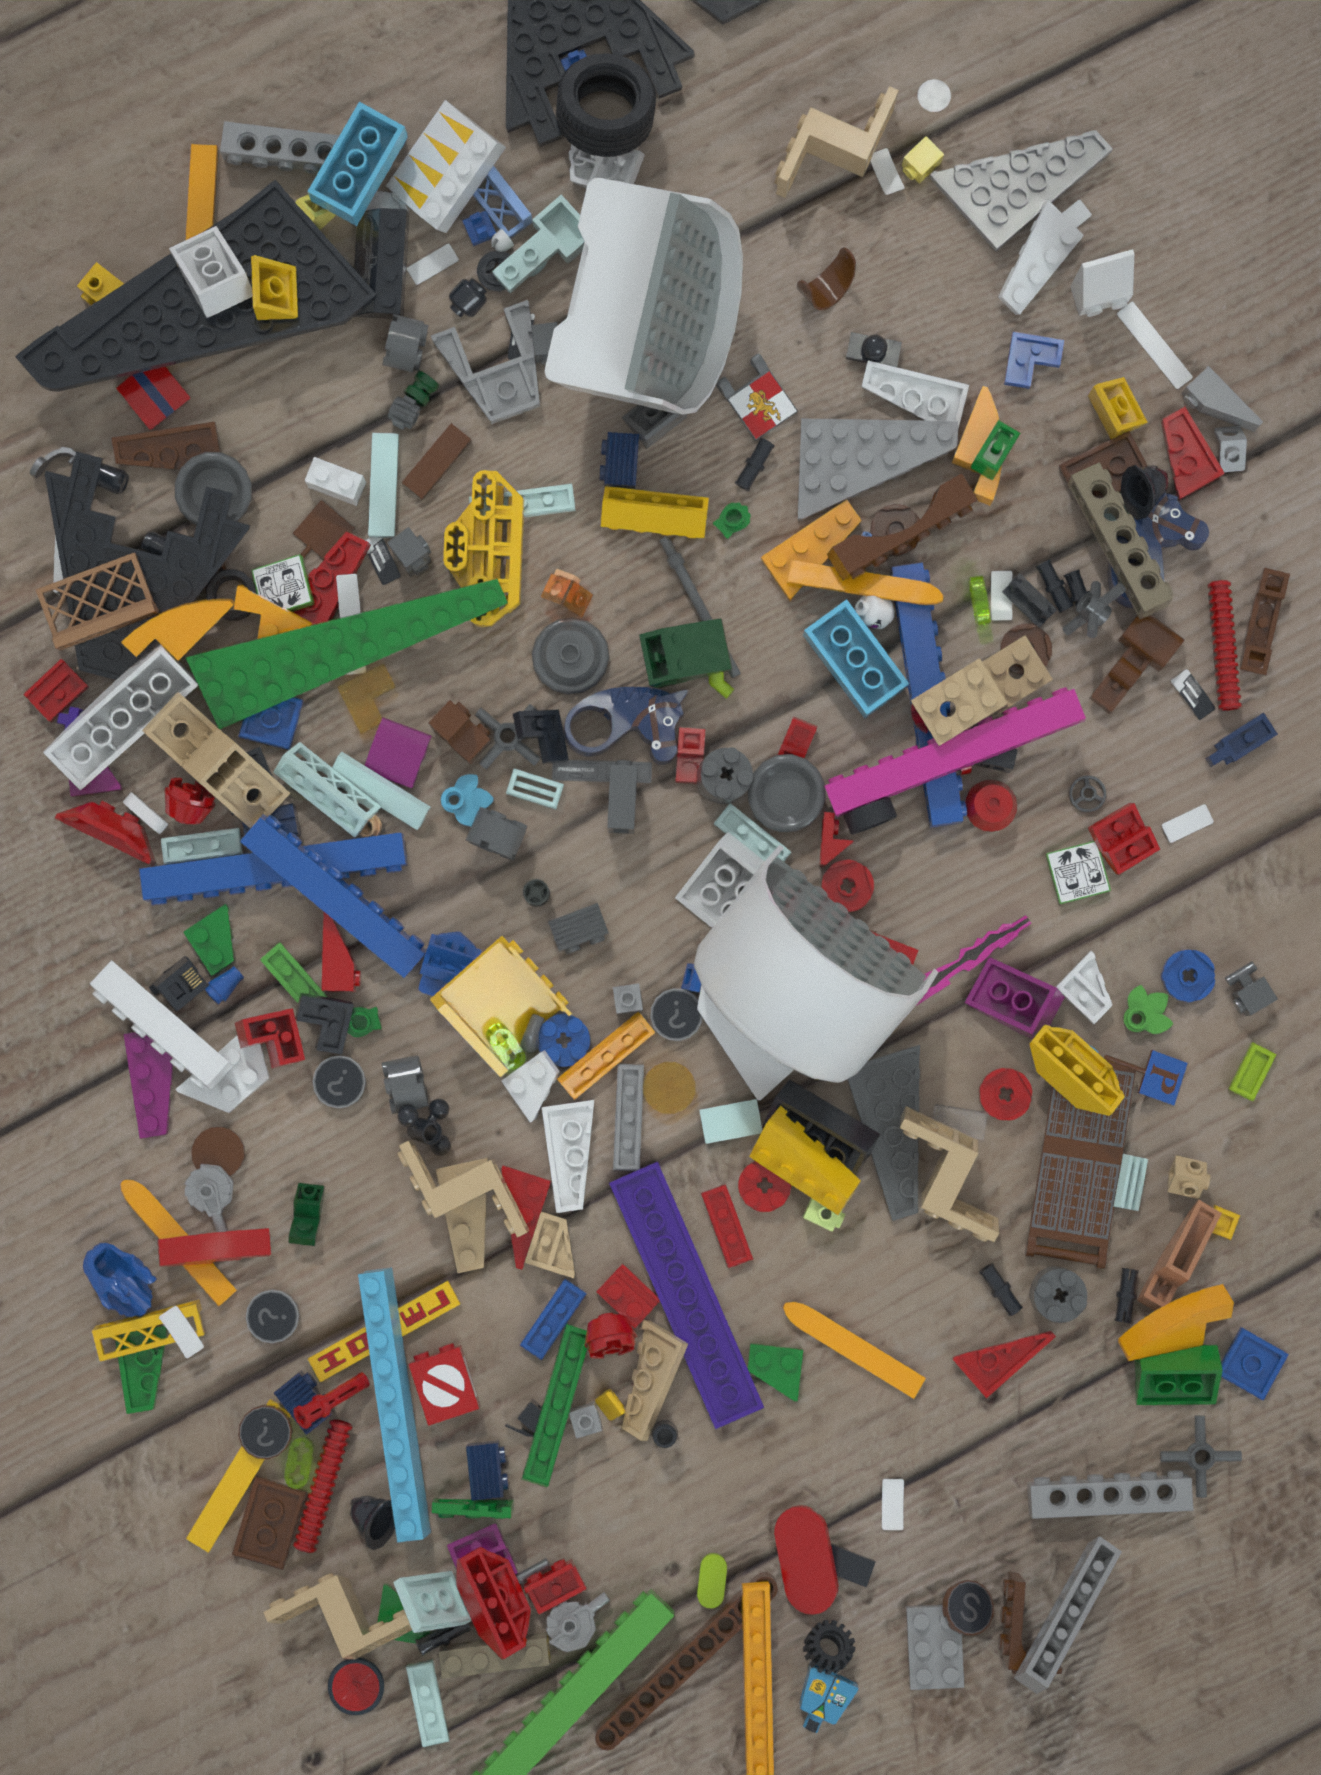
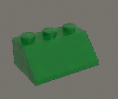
[1135,1345,1223,1405]

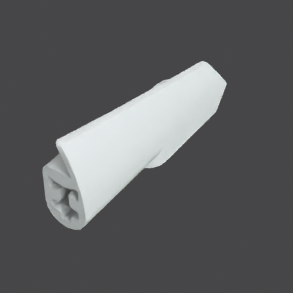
[697,984,794,1101]

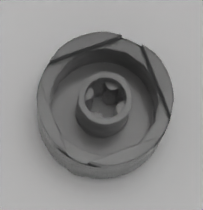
[382,314,429,373]
[696,747,753,804]
[466,807,527,861]
[382,1055,429,1114]
[1029,1266,1087,1323]

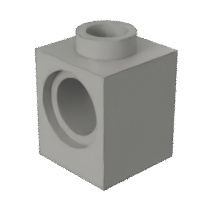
[613,983,643,1014]
[569,1401,603,1439]

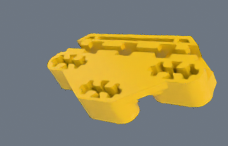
[443,470,525,627]

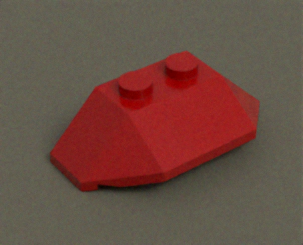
[54,801,156,867]
[456,1547,531,1659]

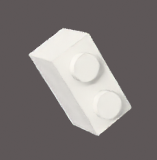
[305,457,366,506]

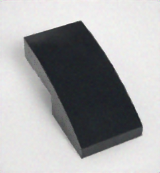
[831,1543,876,1587]

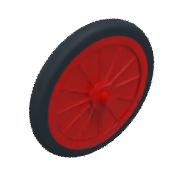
[328,1658,384,1715]

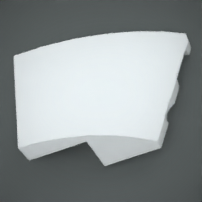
[569,144,645,189]

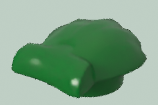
[713,502,751,539]
[347,1007,382,1038]

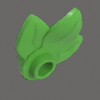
[1123,985,1173,1034]

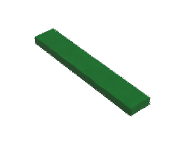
[521,1324,587,1488]

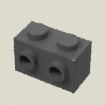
[387,527,432,577]

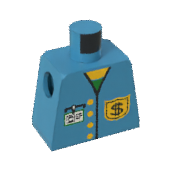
[799,1661,859,1733]

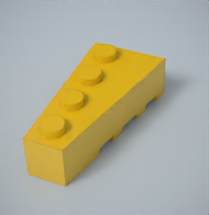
[749,1105,861,1215]

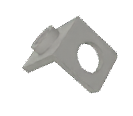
[1214,426,1247,473]

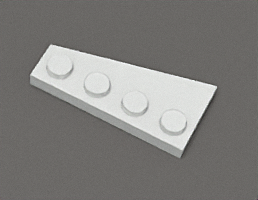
[998,200,1084,315]
[862,361,969,428]
[542,1100,594,1213]

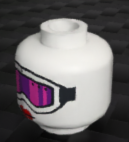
[855,595,895,629]

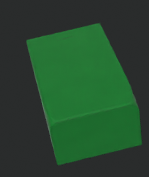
[971,420,1021,480]

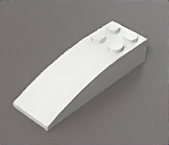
[43,642,198,790]

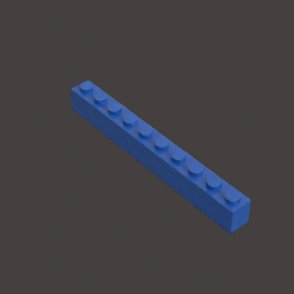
[890,563,967,828]
[139,833,408,906]

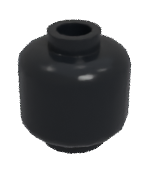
[449,278,487,317]

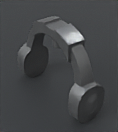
[30,447,76,478]

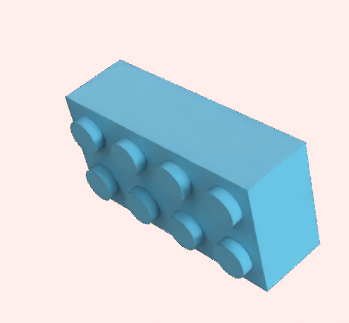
[307,102,408,226]
[803,599,909,719]

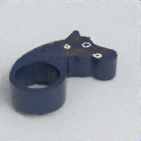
[1107,492,1209,609]
[564,687,688,765]

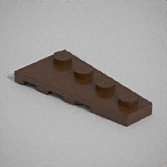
[111,421,221,470]

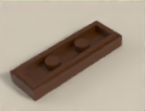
[402,423,472,500]

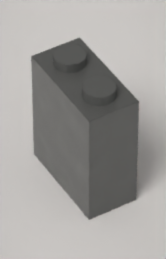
[607,760,638,834]

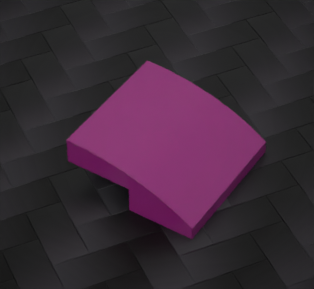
[364,717,432,788]
[447,1523,519,1574]

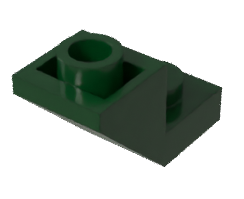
[288,1183,325,1246]

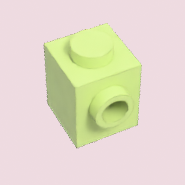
[802,1198,846,1232]

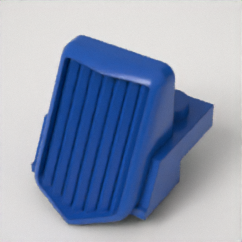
[419,932,482,996]

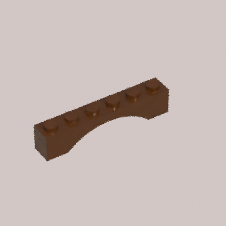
[826,473,978,581]

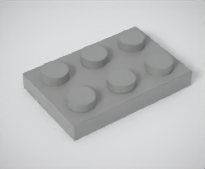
[906,1605,964,1690]

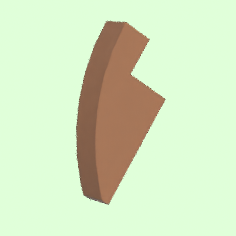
[1137,1200,1222,1311]

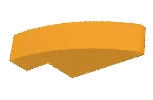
[952,386,1002,506]
[121,599,235,661]
[1118,1284,1234,1361]

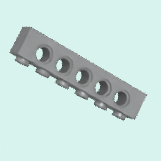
[220,121,340,175]
[1027,1470,1194,1519]
[1014,1536,1122,1694]

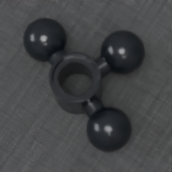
[397,1098,451,1156]

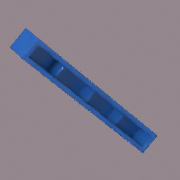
[240,814,426,978]

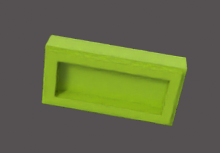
[1228,1042,1277,1101]

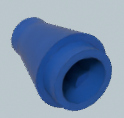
[204,966,244,1005]

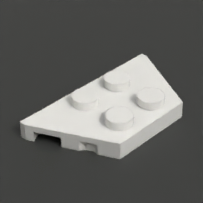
[176,1036,270,1113]

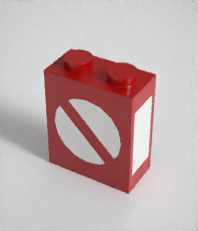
[408,1343,481,1426]

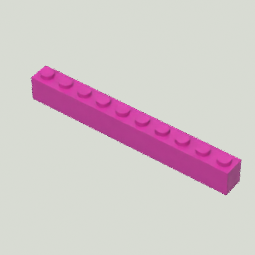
[825,687,1086,817]

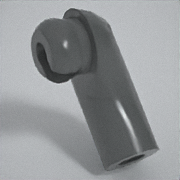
[520,1014,544,1053]

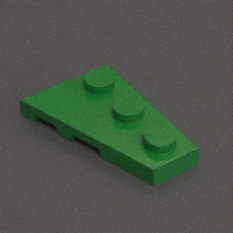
[115,1325,168,1414]
[432,1498,514,1519]

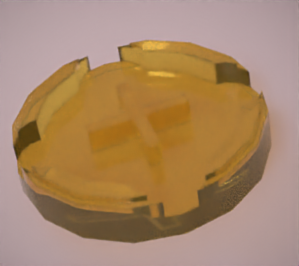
[643,1062,695,1114]

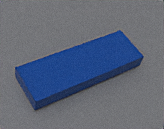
[520,1278,587,1360]

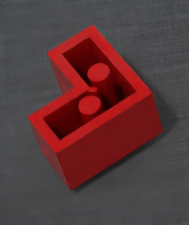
[234,1008,305,1069]

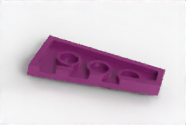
[124,1032,173,1139]

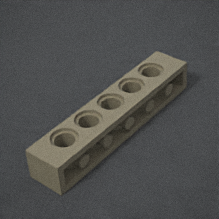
[1068,462,1173,619]

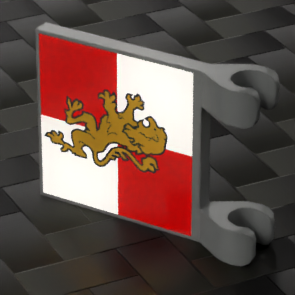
[716,354,798,441]

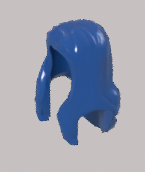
[83,1243,157,1317]

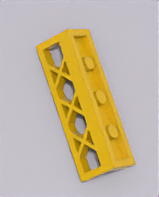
[92,1299,205,1362]

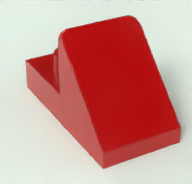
[819,812,854,867]

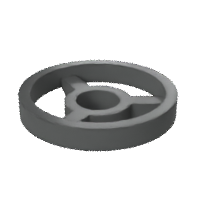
[1069,775,1106,812]

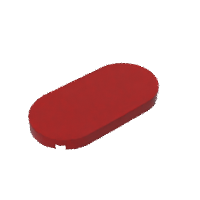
[774,1505,839,1615]

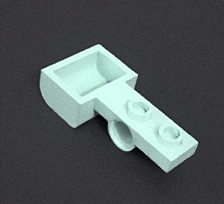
[492,195,585,293]

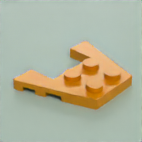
[234,585,313,639]

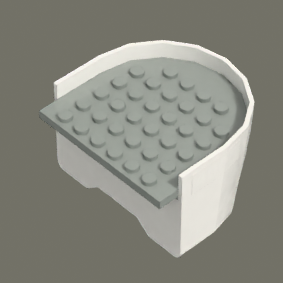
[545,178,743,415]
[694,845,938,1083]

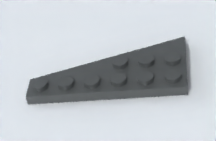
[847,1045,920,1221]

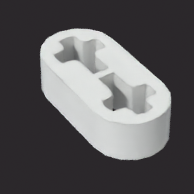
[123,792,169,834]

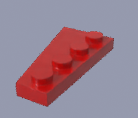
[293,532,371,624]

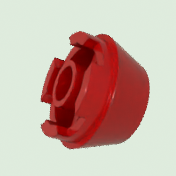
[165,778,215,825]
[965,780,1017,832]
[585,1313,637,1359]

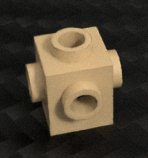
[1168,1155,1210,1199]

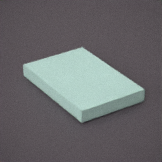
[393,1571,472,1633]

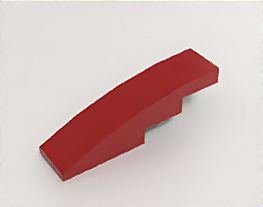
[157,1228,271,1267]

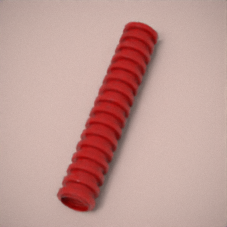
[1207,580,1242,711]
[293,1419,353,1553]

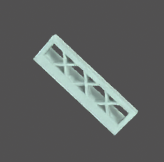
[273,742,381,837]

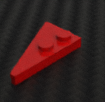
[501,1165,551,1270]
[951,1331,1056,1399]

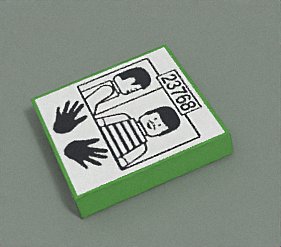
[251,554,315,612]
[1045,841,1111,905]

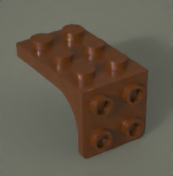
[998,1572,1062,1677]

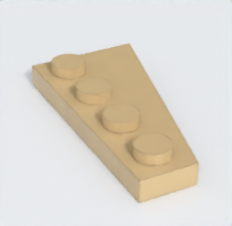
[436,1158,488,1273]
[622,1320,688,1441]

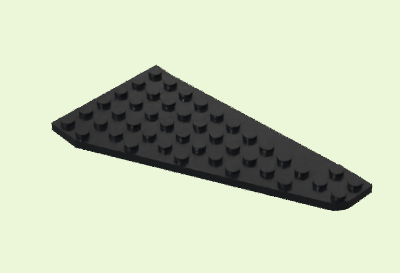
[15,180,377,392]

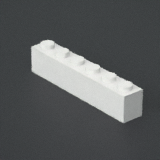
[90,960,232,1091]

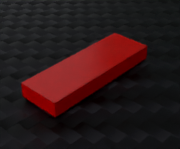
[701,1184,753,1268]

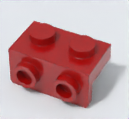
[523,1558,587,1615]

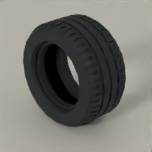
[556,53,656,157]

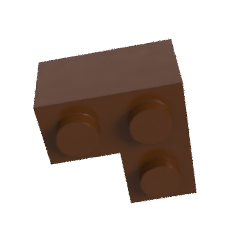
[428,700,492,765]

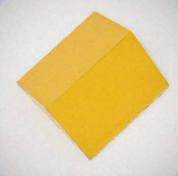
[251,255,298,320]
[1088,377,1148,439]

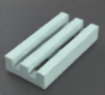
[506,769,564,810]
[1114,1154,1148,1211]

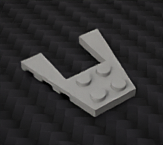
[431,300,540,424]

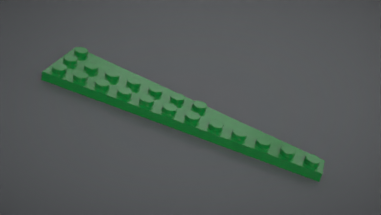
[186,578,508,729]

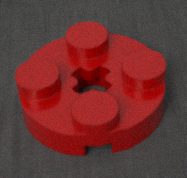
[821,859,874,913]
[979,1068,1032,1121]
[738,1161,791,1212]

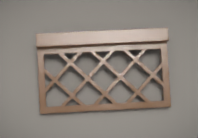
[36,553,160,651]

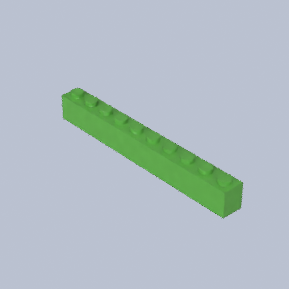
[471,1589,674,1775]

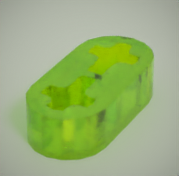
[969,575,991,626]
[486,1024,526,1070]
[284,1436,314,1489]

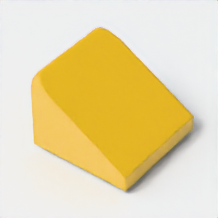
[595,1389,626,1421]

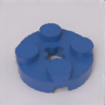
[1161,949,1215,1002]
[538,1014,590,1067]

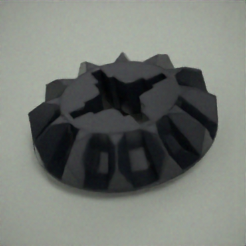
[477,251,510,292]

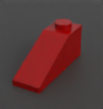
[322,912,361,992]

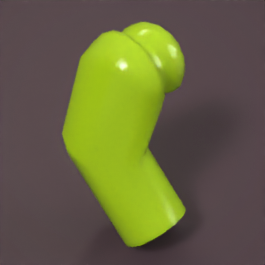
[708,672,734,699]

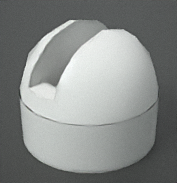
[491,229,514,252]

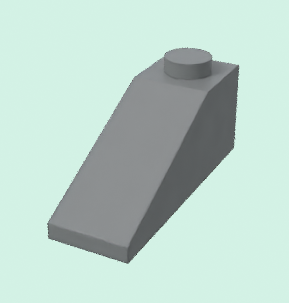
[1181,366,1263,432]

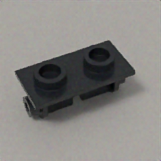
[1002,574,1057,628]

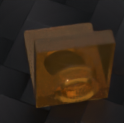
[541,574,593,617]

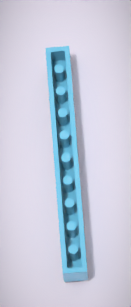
[358,1267,431,1543]

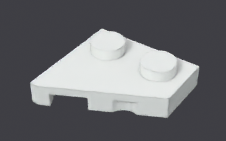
[1056,951,1112,1024]
[502,1050,560,1123]

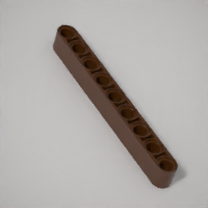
[595,1572,778,1751]

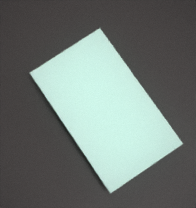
[699,1099,763,1144]

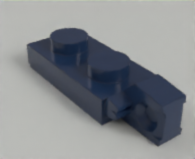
[1205,713,1278,767]

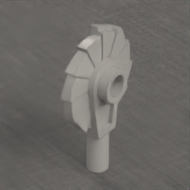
[185,1164,233,1232]
[546,1592,610,1652]

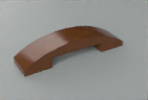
[1240,568,1290,676]

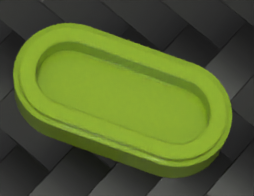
[697,1553,727,1608]

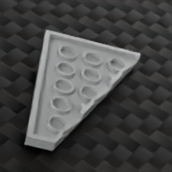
[929,130,1113,252]
[798,418,958,521]

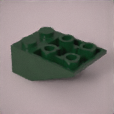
[639,618,732,689]

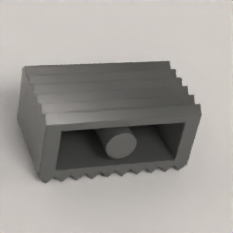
[548,903,609,955]

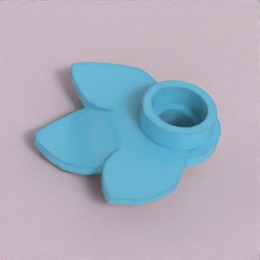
[441,774,494,827]

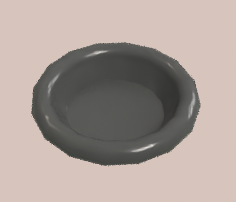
[175,452,252,526]
[531,617,610,695]
[748,754,826,832]

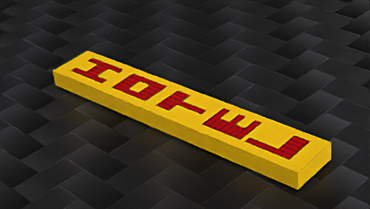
[308,1280,461,1382]

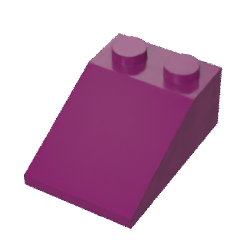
[965,957,1065,1039]

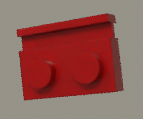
[23,659,89,723]
[596,1263,660,1328]

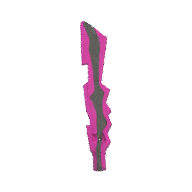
[916,915,1031,1006]

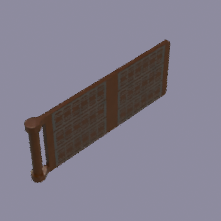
[1025,1060,1136,1269]

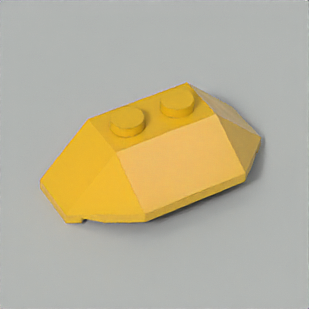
[1029,1025,1125,1116]

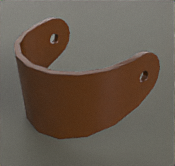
[797,247,856,311]

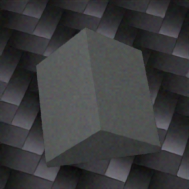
[622,405,687,449]

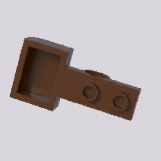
[1089,614,1185,714]

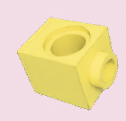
[902,136,944,184]

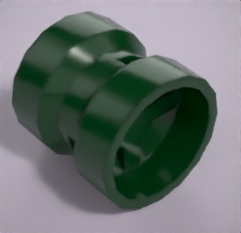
[403,370,440,407]

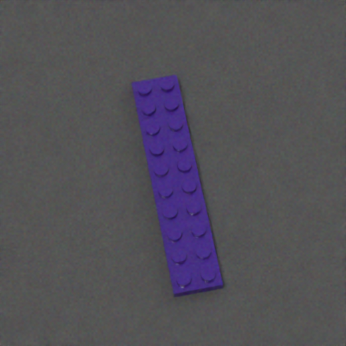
[609,1161,764,1429]

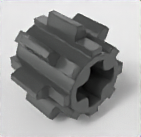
[387,395,421,430]

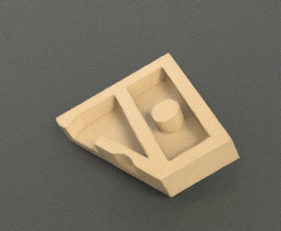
[525,1211,575,1278]

